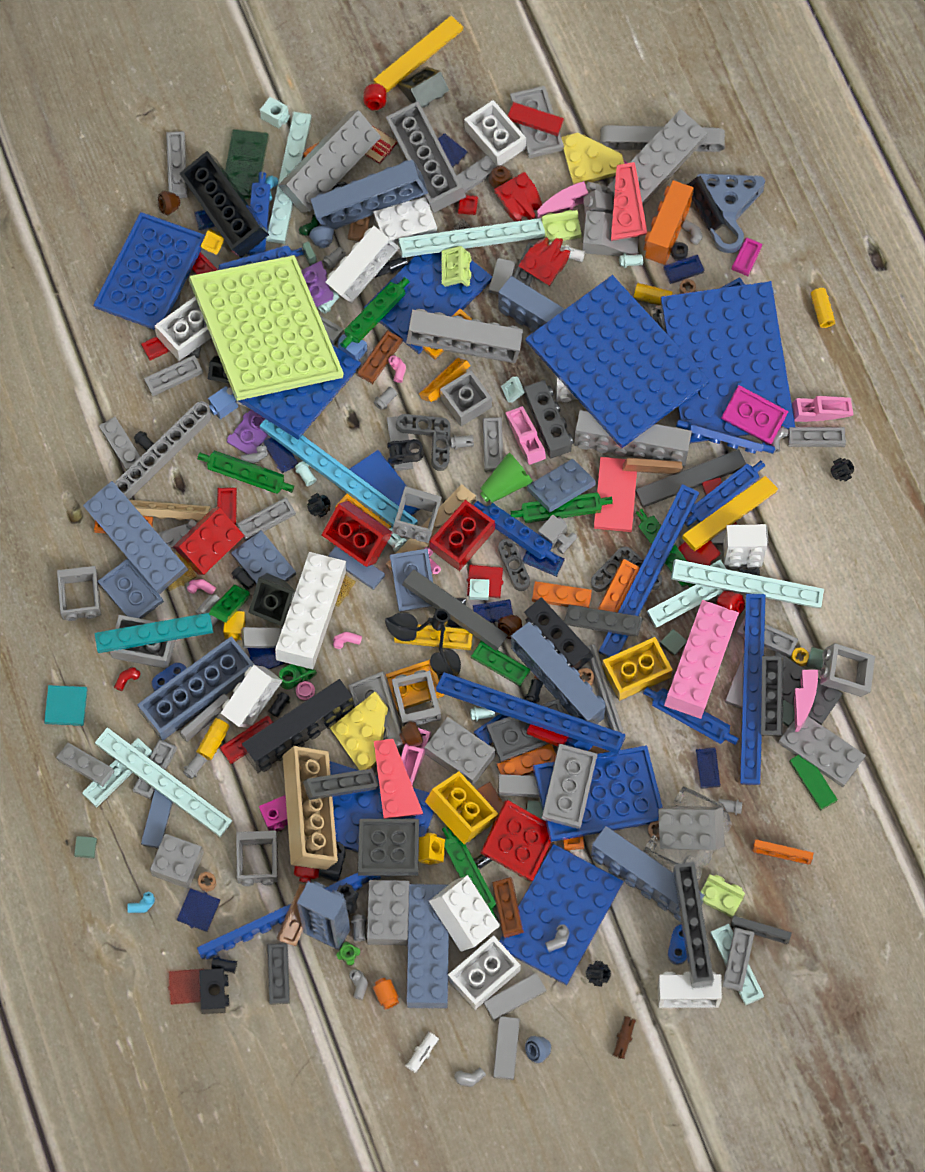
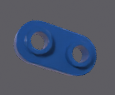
[152,663,187,691]
[668,924,687,965]

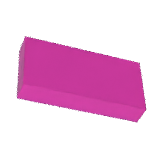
[731,237,763,276]

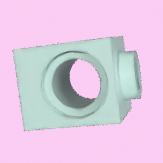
[260,97,289,129]

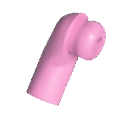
[388,355,406,383]
[424,547,441,574]
[187,579,216,595]
[333,632,362,649]

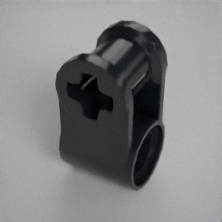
[387,439,424,465]
[318,842,346,882]

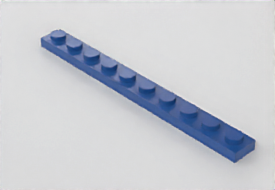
[599,484,699,657]
[740,594,766,785]
[436,672,625,754]
[197,873,381,959]

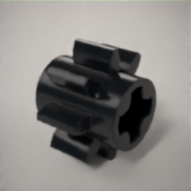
[831,458,854,482]
[307,493,331,518]
[586,961,611,987]

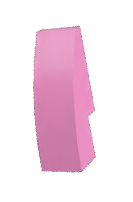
[537,181,588,220]
[792,396,853,422]
[506,406,546,465]
[793,670,818,732]
[401,728,432,786]

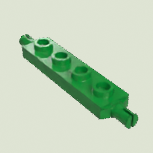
[340,277,409,349]
[197,450,295,494]
[510,492,613,523]
[636,509,696,588]
[442,826,497,920]

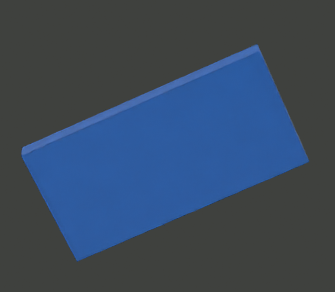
[349,450,420,528]

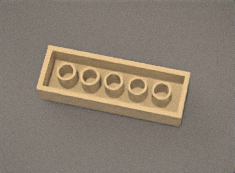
[283,746,338,870]

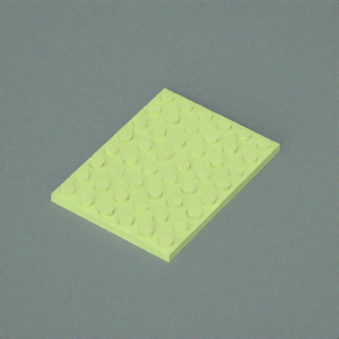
[189,255,344,401]

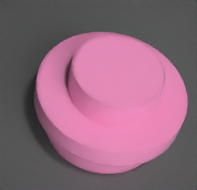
[296,681,315,701]

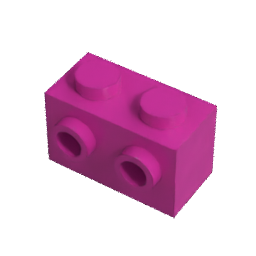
[259,795,288,832]

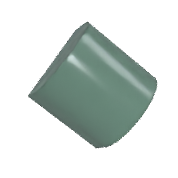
[807,647,824,670]

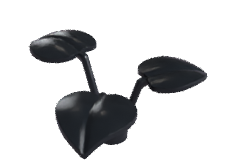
[385,598,466,677]

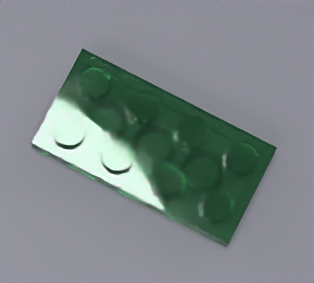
[225,129,269,199]

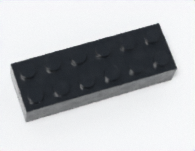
[179,151,269,258]
[242,679,354,773]

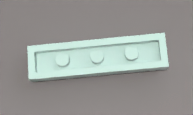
[646,584,723,628]
[82,738,152,808]
[710,924,764,1006]

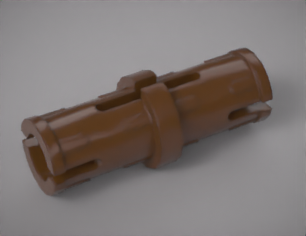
[612,1016,637,1059]

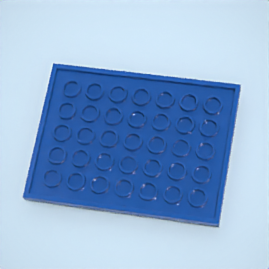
[526,275,709,449]
[660,281,795,443]

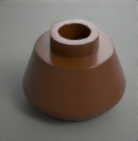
[488,166,513,188]
[158,191,180,216]
[498,614,523,639]
[399,721,423,746]

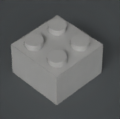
[440,370,492,426]
[150,834,204,889]

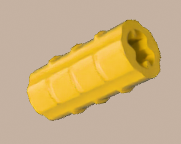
[633,283,673,305]
[810,288,835,328]
[196,718,230,761]

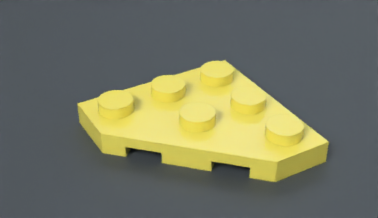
[561,133,624,185]
[330,692,388,770]

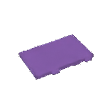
[301,261,334,307]
[227,409,268,454]

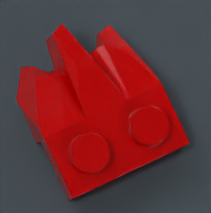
[494,172,542,222]
[519,237,571,286]

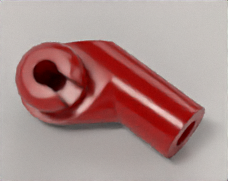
[114,667,141,691]

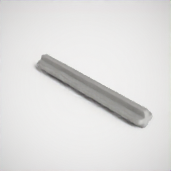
[587,644,623,733]

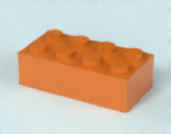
[643,180,694,265]

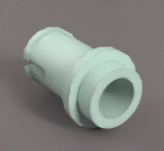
[619,253,643,268]
[317,290,340,314]
[295,461,317,486]
[470,706,495,722]

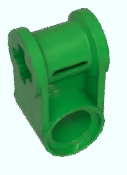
[279,664,317,690]

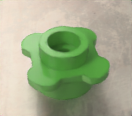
[337,942,360,965]

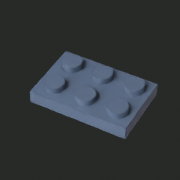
[527,459,596,512]
[231,530,296,585]
[390,549,433,612]
[98,558,164,619]

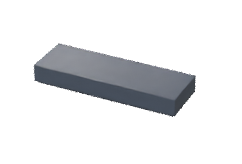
[328,546,385,590]
[141,789,173,849]

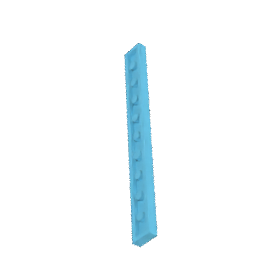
[260,419,418,527]

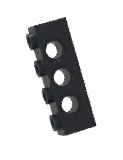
[524,597,594,671]

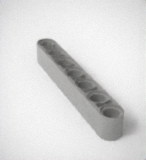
[600,125,725,152]
[115,401,212,500]

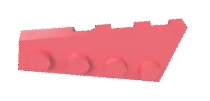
[611,162,647,241]
[374,739,423,819]

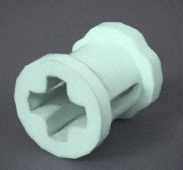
[387,527,407,553]

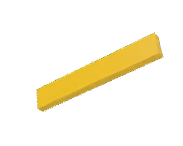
[373,16,463,92]
[682,475,778,551]

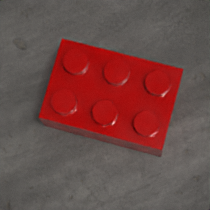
[429,499,495,572]
[321,501,393,567]
[173,507,245,575]

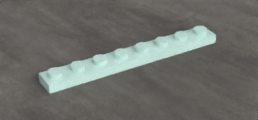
[267,112,312,244]
[398,218,545,258]
[671,559,824,609]
[95,728,232,837]

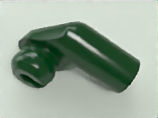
[299,214,320,236]

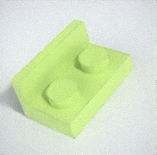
[542,210,582,242]
[442,246,471,287]
[701,874,745,918]

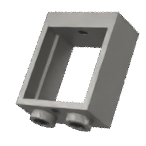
[392,486,442,543]
[57,566,101,621]
[820,643,875,697]
[392,670,441,726]
[236,831,278,886]

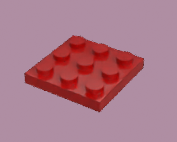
[480,800,551,881]

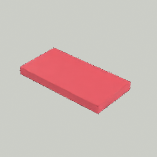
[594,457,637,532]

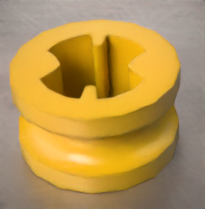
[791,647,809,667]

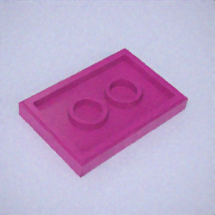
[721,385,789,445]

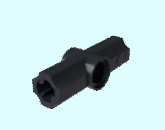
[337,883,359,916]

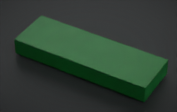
[209,585,251,623]
[471,641,530,687]
[789,755,838,811]

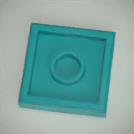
[44,685,88,726]

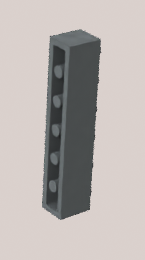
[673,862,714,989]

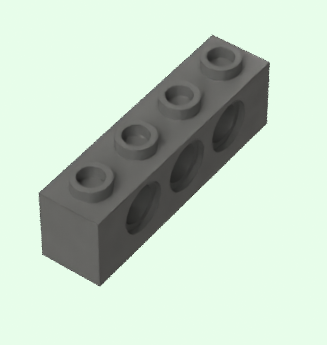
[524,380,574,459]
[761,656,784,736]

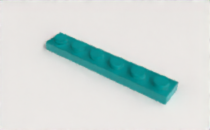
[94,613,213,653]

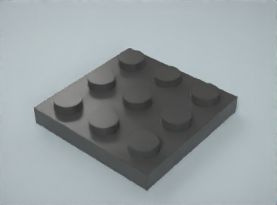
[358,819,419,876]

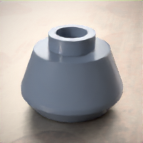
[309,225,334,248]
[525,1036,551,1063]

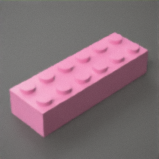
[664,600,739,719]

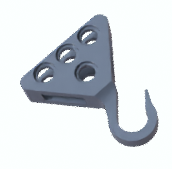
[696,174,765,253]

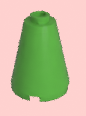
[480,452,533,503]

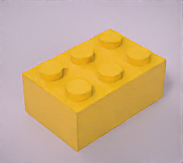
[602,637,673,701]
[425,771,498,844]

